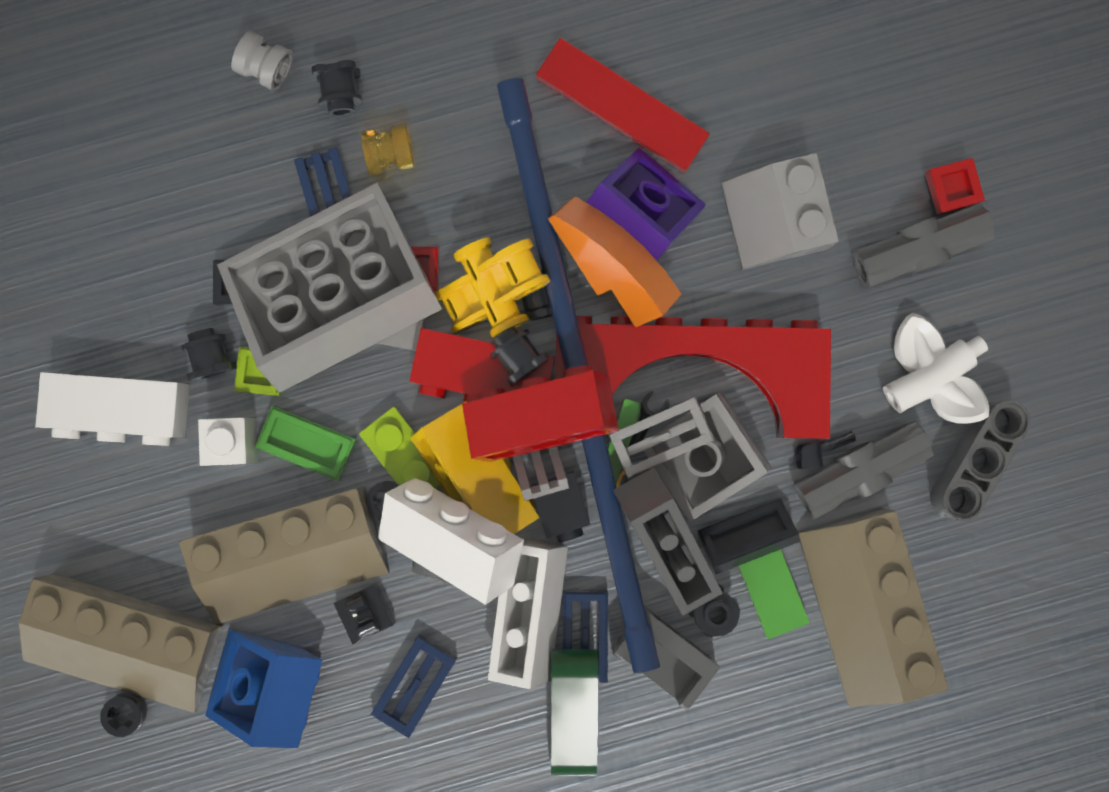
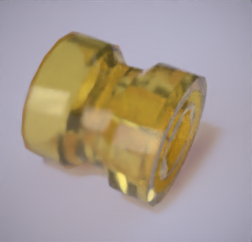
[361,123,414,176]

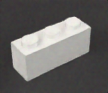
[35,372,190,446]
[378,477,524,605]
[488,539,568,689]

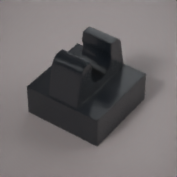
[334,583,395,645]

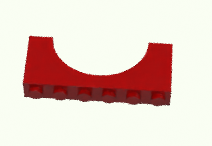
[555,315,831,439]

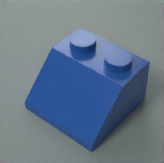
[205,629,323,748]

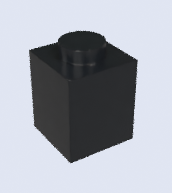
[530,471,591,543]

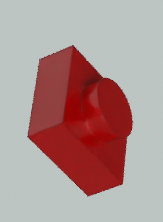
[925,158,985,215]

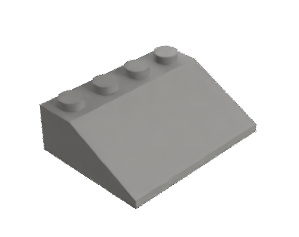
[217,182,442,393]

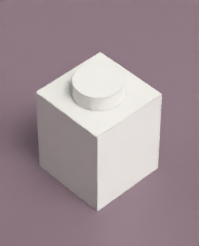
[198,418,258,466]

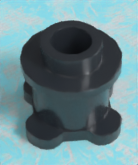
[311,60,362,116]
[490,327,549,387]
[181,328,237,381]
[688,583,740,637]

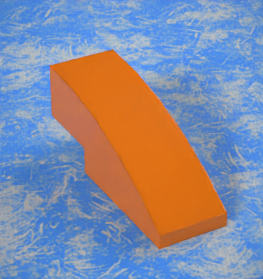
[548,196,682,327]

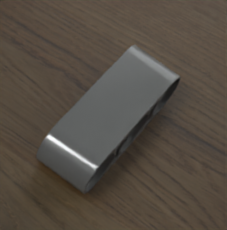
[931,400,1030,521]

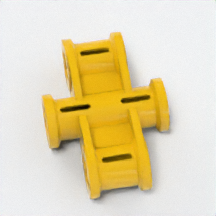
[435,237,551,338]

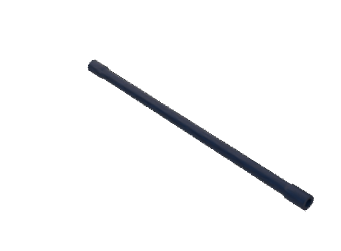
[497,78,660,673]

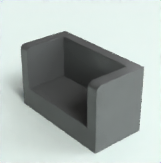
[611,606,720,711]

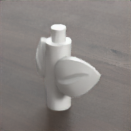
[883,312,989,424]

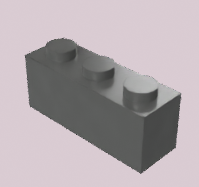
[613,467,723,616]

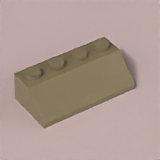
[179,486,390,624]
[798,508,949,707]
[19,573,224,713]

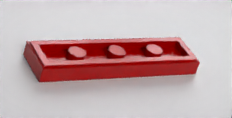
[536,37,710,174]

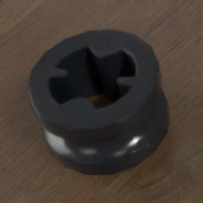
[366,480,400,521]
[100,692,148,737]

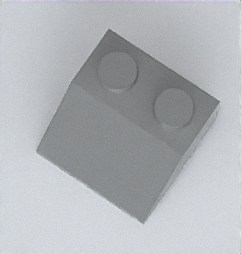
[721,153,839,270]
[643,392,771,522]

